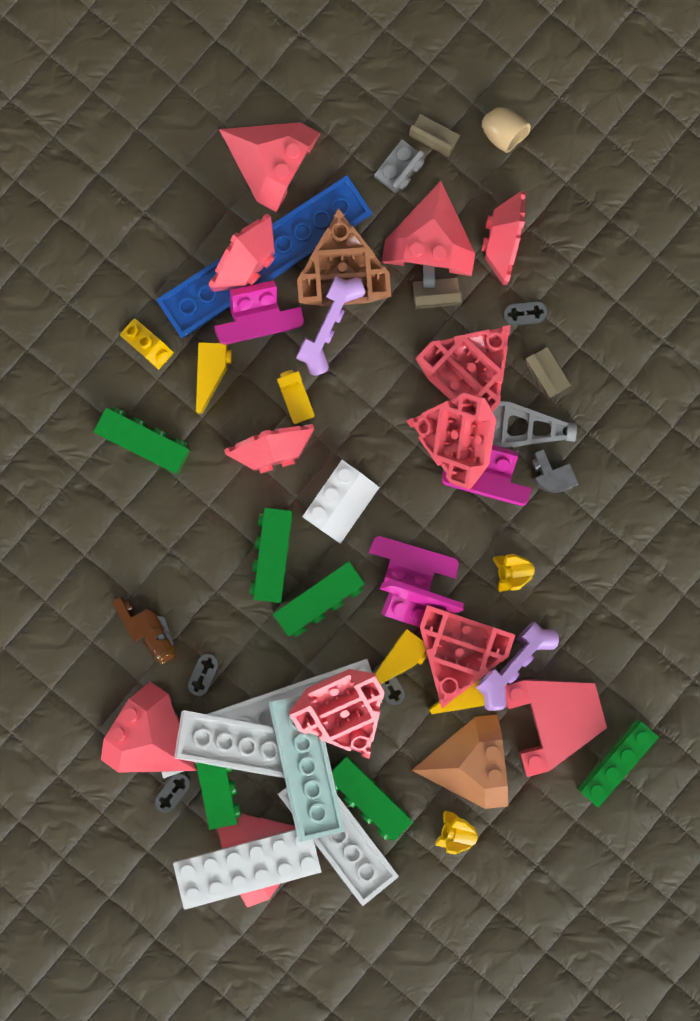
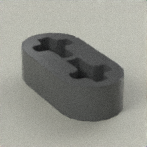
[423,265,435,289]
[503,302,547,326]
[188,653,219,696]
[372,664,405,705]
[155,773,191,813]

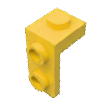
[120,319,174,370]
[277,370,315,424]

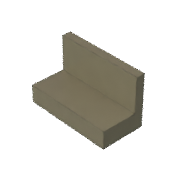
[409,114,460,157]
[412,278,462,310]
[523,347,571,400]

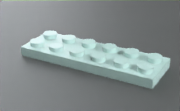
[269,696,345,842]

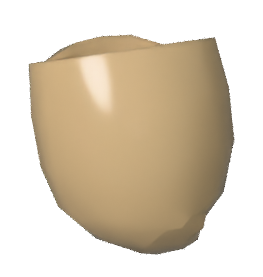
[482,107,531,153]

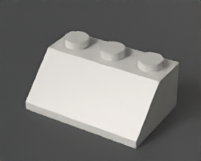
[302,460,379,544]

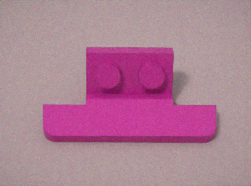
[215,280,304,345]
[442,445,532,506]
[369,536,459,592]
[380,580,464,627]

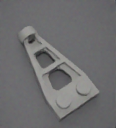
[492,401,577,448]

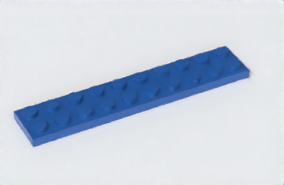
[156,175,372,339]

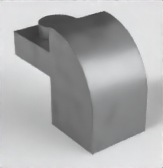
[531,449,579,493]

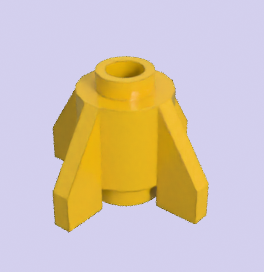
[493,554,535,592]
[435,811,478,854]

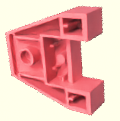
[505,679,607,777]

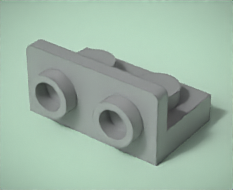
[374,140,425,193]

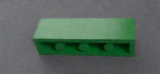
[94,407,190,475]
[250,508,293,603]
[273,562,364,638]
[577,719,659,808]
[331,755,413,842]
[196,762,241,830]

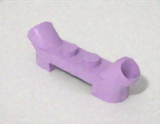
[296,276,365,376]
[475,621,559,711]

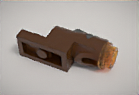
[112,597,176,665]

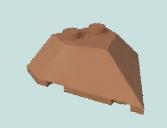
[297,208,391,306]
[412,714,508,809]

